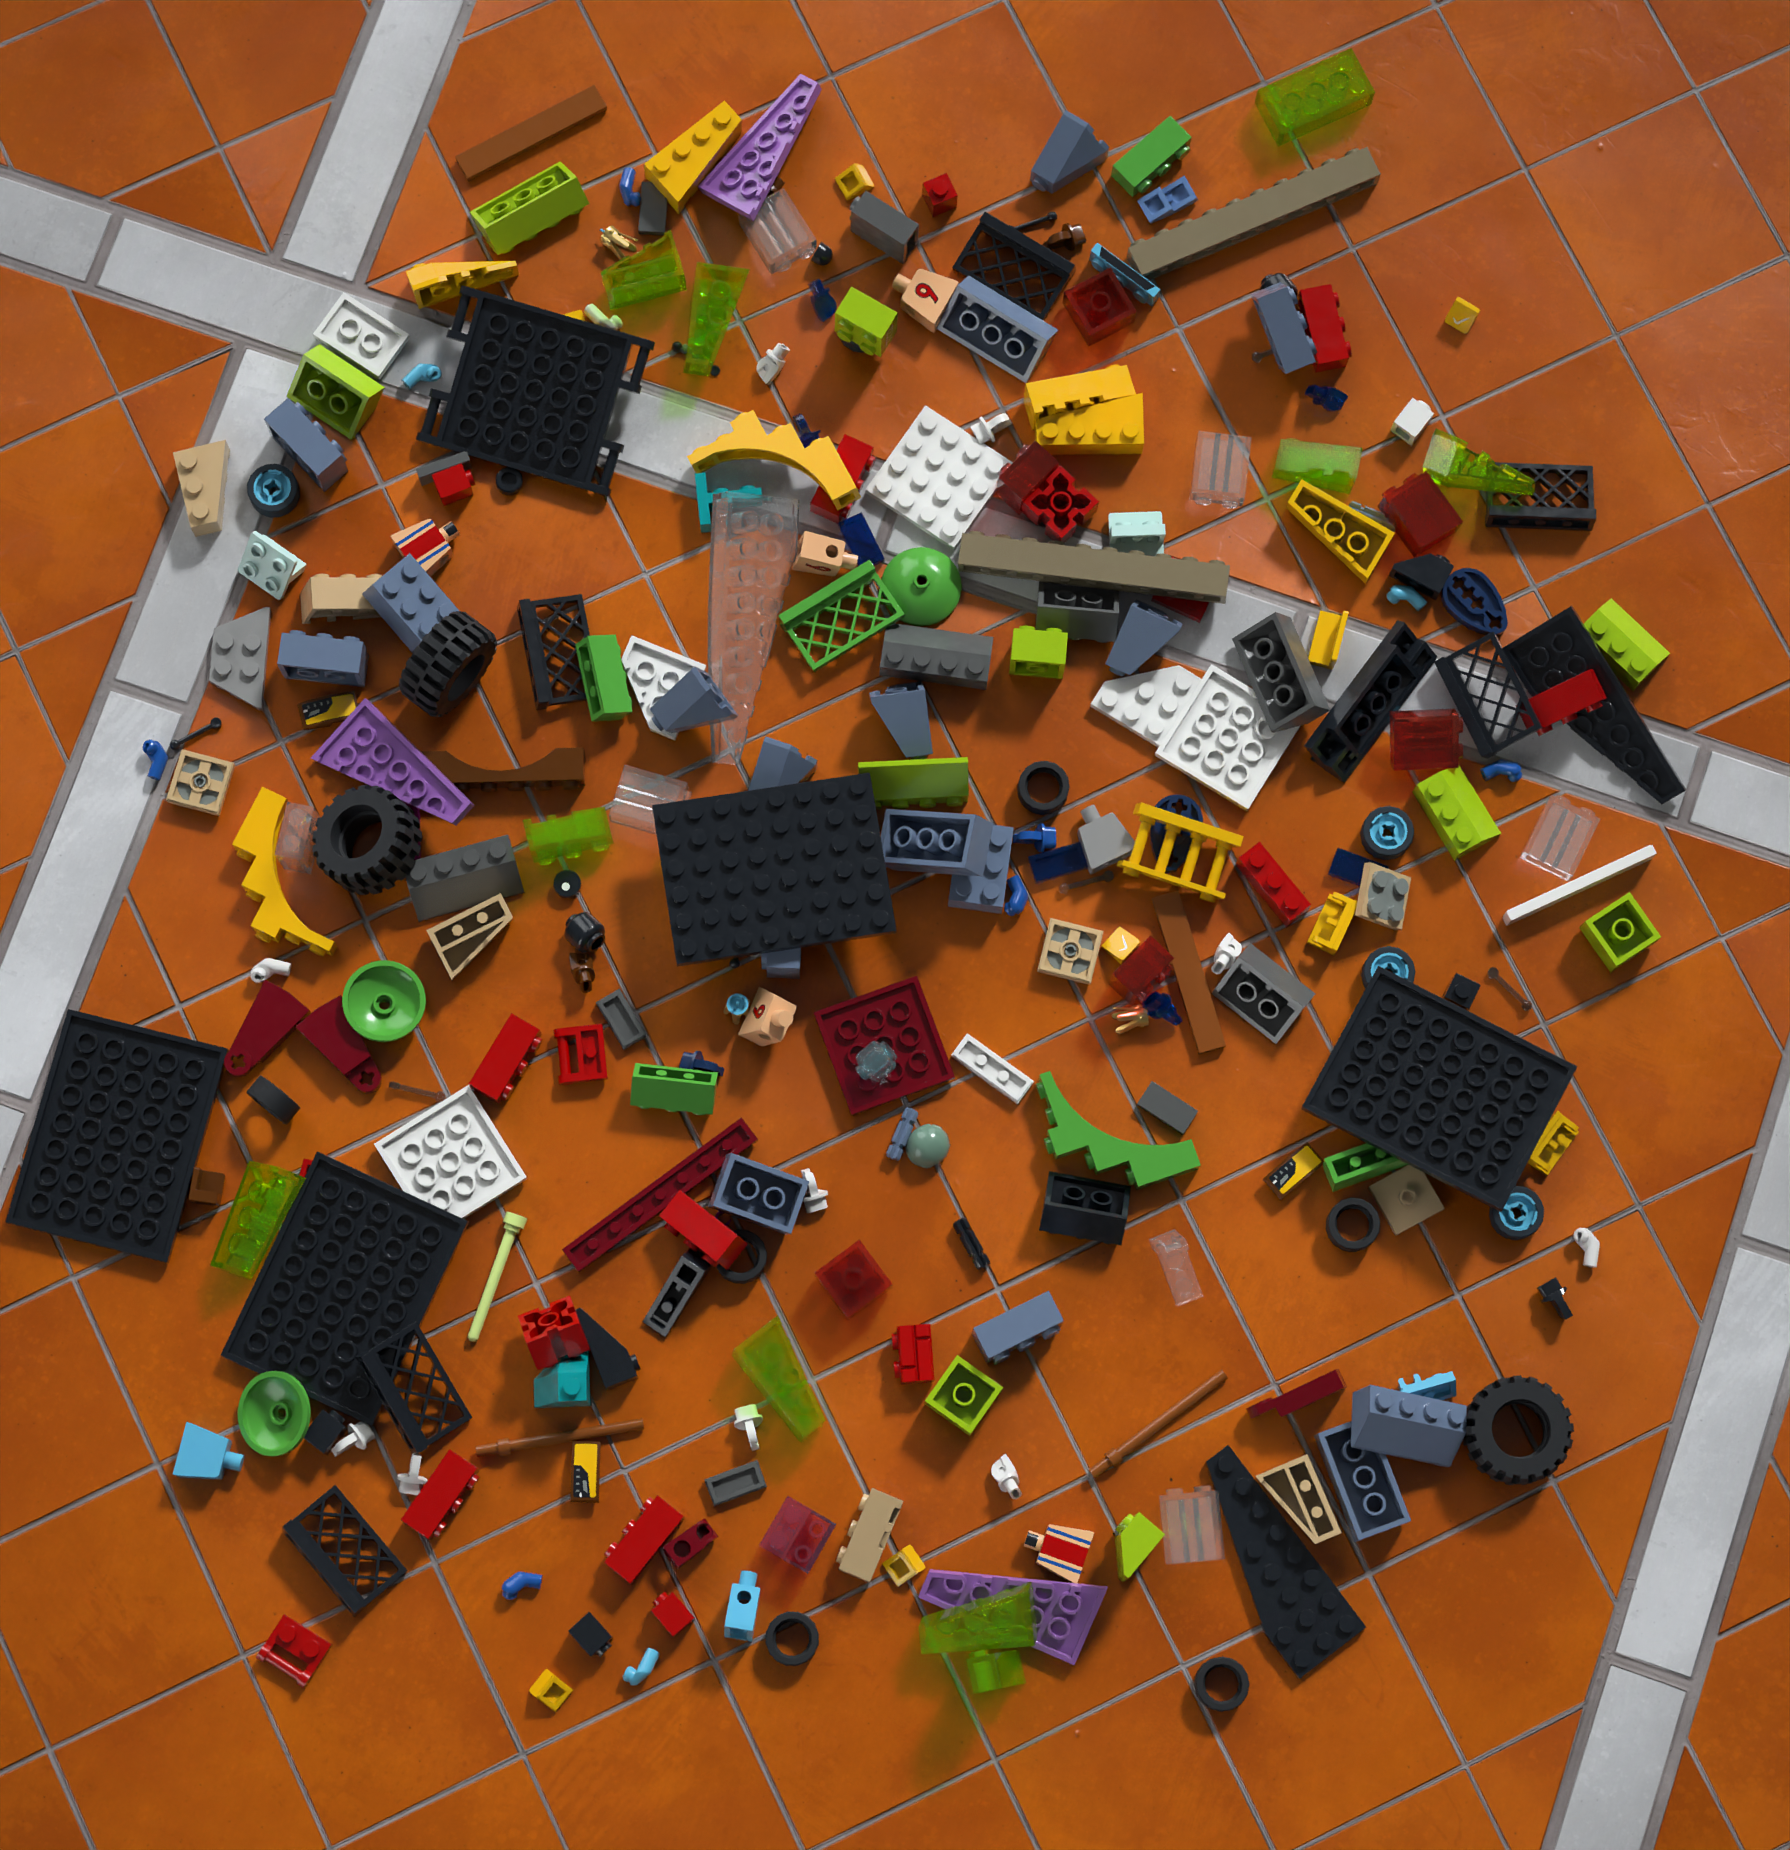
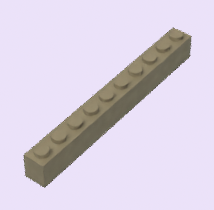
[1127,147,1381,281]
[958,531,1230,604]

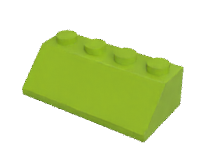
[469,161,589,255]
[858,757,969,810]

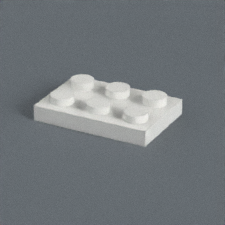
[313,292,410,380]

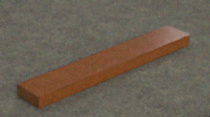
[455,85,607,182]
[1152,891,1226,1054]

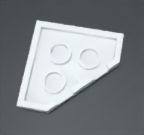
[621,635,707,740]
[1090,665,1201,748]

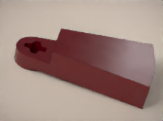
[224,980,311,1077]
[296,995,382,1094]
[1246,1369,1347,1419]

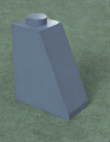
[1030,110,1109,194]
[1105,599,1183,676]
[650,667,738,733]
[869,681,933,760]
[748,736,817,791]

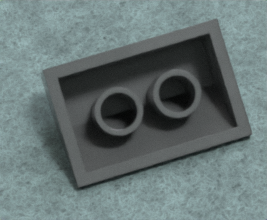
[1035,581,1119,643]
[1211,943,1315,1044]

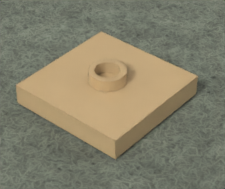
[1368,1165,1445,1236]

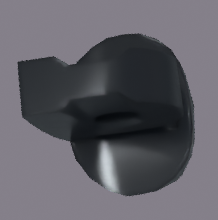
[1537,1277,1573,1320]

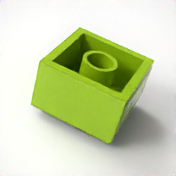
[835,287,898,357]
[1009,626,1068,679]
[1579,892,1661,973]
[924,1355,1003,1436]

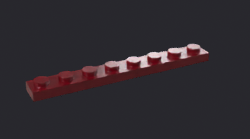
[562,1117,758,1272]

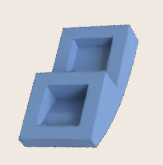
[1137,176,1198,224]

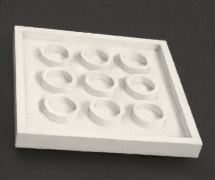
[865,405,1014,551]
[1155,664,1300,811]
[374,1085,527,1219]

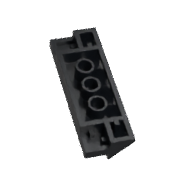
[1304,620,1438,783]

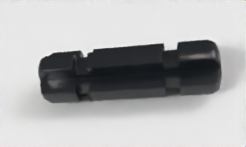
[953,1217,990,1270]

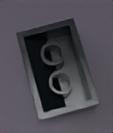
[1039,1171,1131,1245]

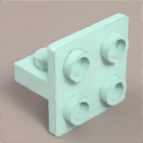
[1108,511,1166,556]
[238,531,307,600]

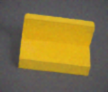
[1308,610,1349,670]

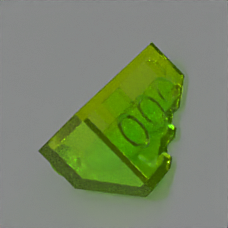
[1423,429,1535,495]

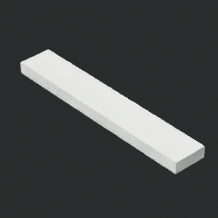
[1502,845,1657,926]

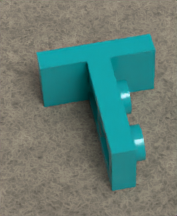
[695,473,763,533]

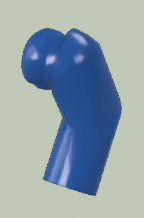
[502,1572,542,1600]

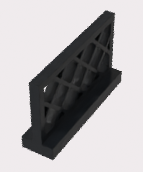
[952,212,1076,321]
[1485,462,1597,531]
[517,594,590,710]
[1434,632,1543,759]
[355,1321,472,1454]
[282,1485,408,1617]

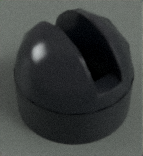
[811,242,833,265]

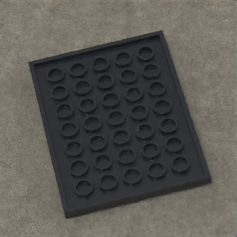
[652,773,897,967]
[1302,966,1578,1212]
[6,1009,229,1264]
[221,1151,469,1426]

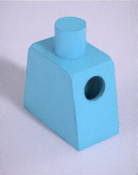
[173,1422,244,1479]
[724,1571,760,1642]

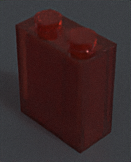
[1378,471,1463,558]
[1390,708,1463,771]

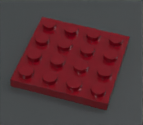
[814,975,955,1116]

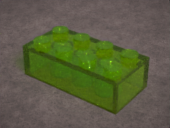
[1255,48,1375,147]

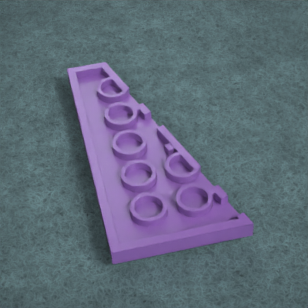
[698,74,822,221]
[311,698,475,825]
[918,1569,1108,1665]

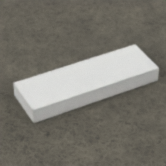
[951,1033,1034,1105]

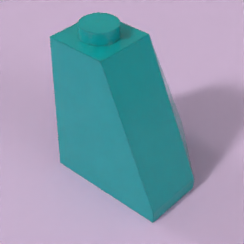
[534,1350,591,1408]

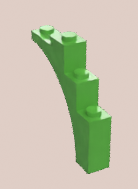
[1036,1071,1201,1190]

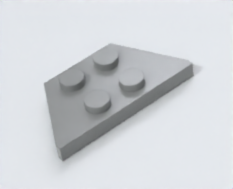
[209,607,271,710]

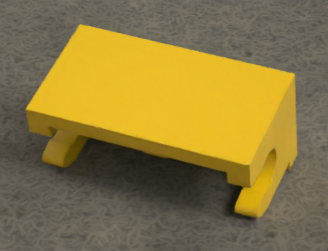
[1307,892,1357,956]
[1528,1111,1579,1176]

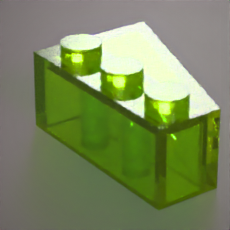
[601,229,687,310]
[1272,438,1363,494]
[523,807,614,865]
[964,1649,1026,1695]

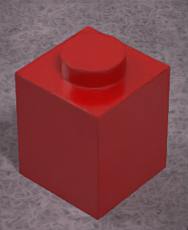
[922,173,958,217]
[431,463,476,507]
[651,1592,695,1637]

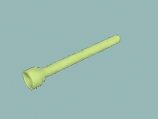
[468,1211,527,1342]

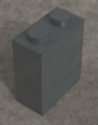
[849,191,919,264]

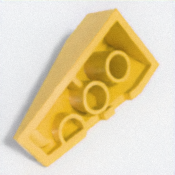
[406,261,519,309]

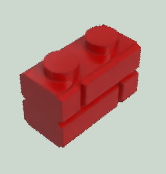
[891,1324,935,1384]

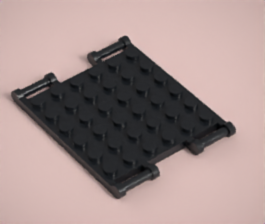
[416,285,655,497]

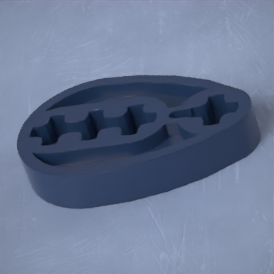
[1441,568,1508,637]
[1150,794,1203,874]

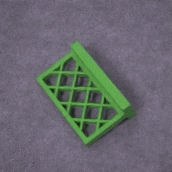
[778,560,905,672]

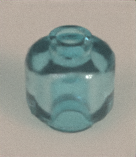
[855,1041,897,1082]

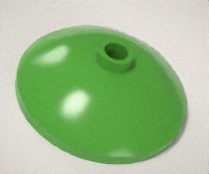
[882,547,962,626]
[342,960,426,1042]
[238,1371,311,1456]

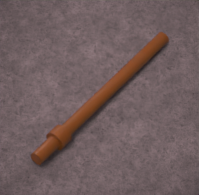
[1088,1370,1228,1479]
[476,1418,644,1457]

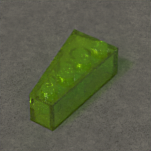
[683,262,750,376]
[210,1161,306,1280]
[732,1315,826,1443]
[919,1581,1037,1654]

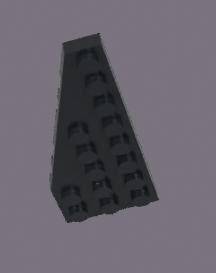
[1503,606,1686,804]
[1205,1445,1366,1679]

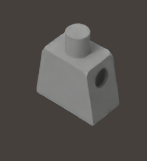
[1077,805,1135,875]

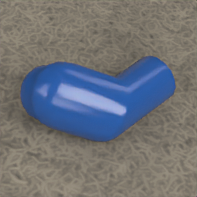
[619,167,641,207]
[142,739,168,781]
[1480,759,1522,782]
[1004,875,1028,916]

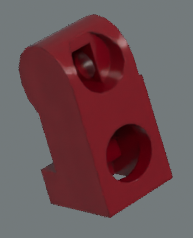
[662,1518,719,1570]

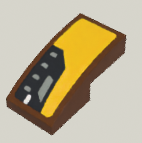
[298,691,358,730]
[1262,1142,1324,1200]
[570,1441,601,1503]

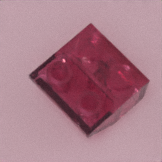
[759,1496,837,1574]

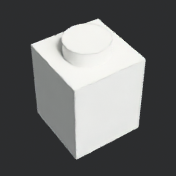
[1390,398,1434,446]

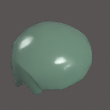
[905,1124,950,1168]

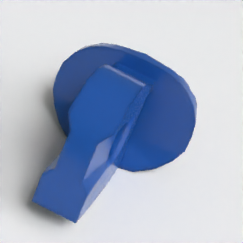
[1013,823,1056,852]

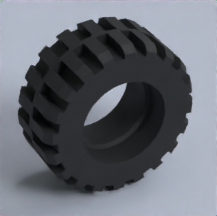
[399,611,497,717]
[312,785,422,895]
[1463,1376,1574,1485]

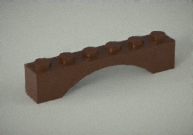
[421,747,585,793]

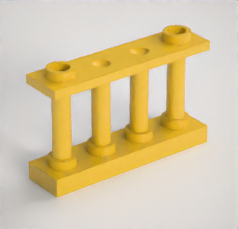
[1117,802,1244,903]

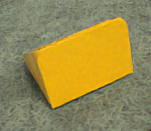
[834,163,874,201]
[1445,297,1480,334]
[1101,926,1141,965]
[882,1545,925,1587]
[529,1669,573,1712]

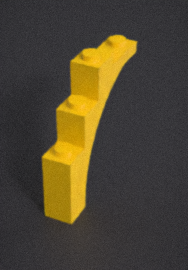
[687,410,861,510]
[232,787,337,957]

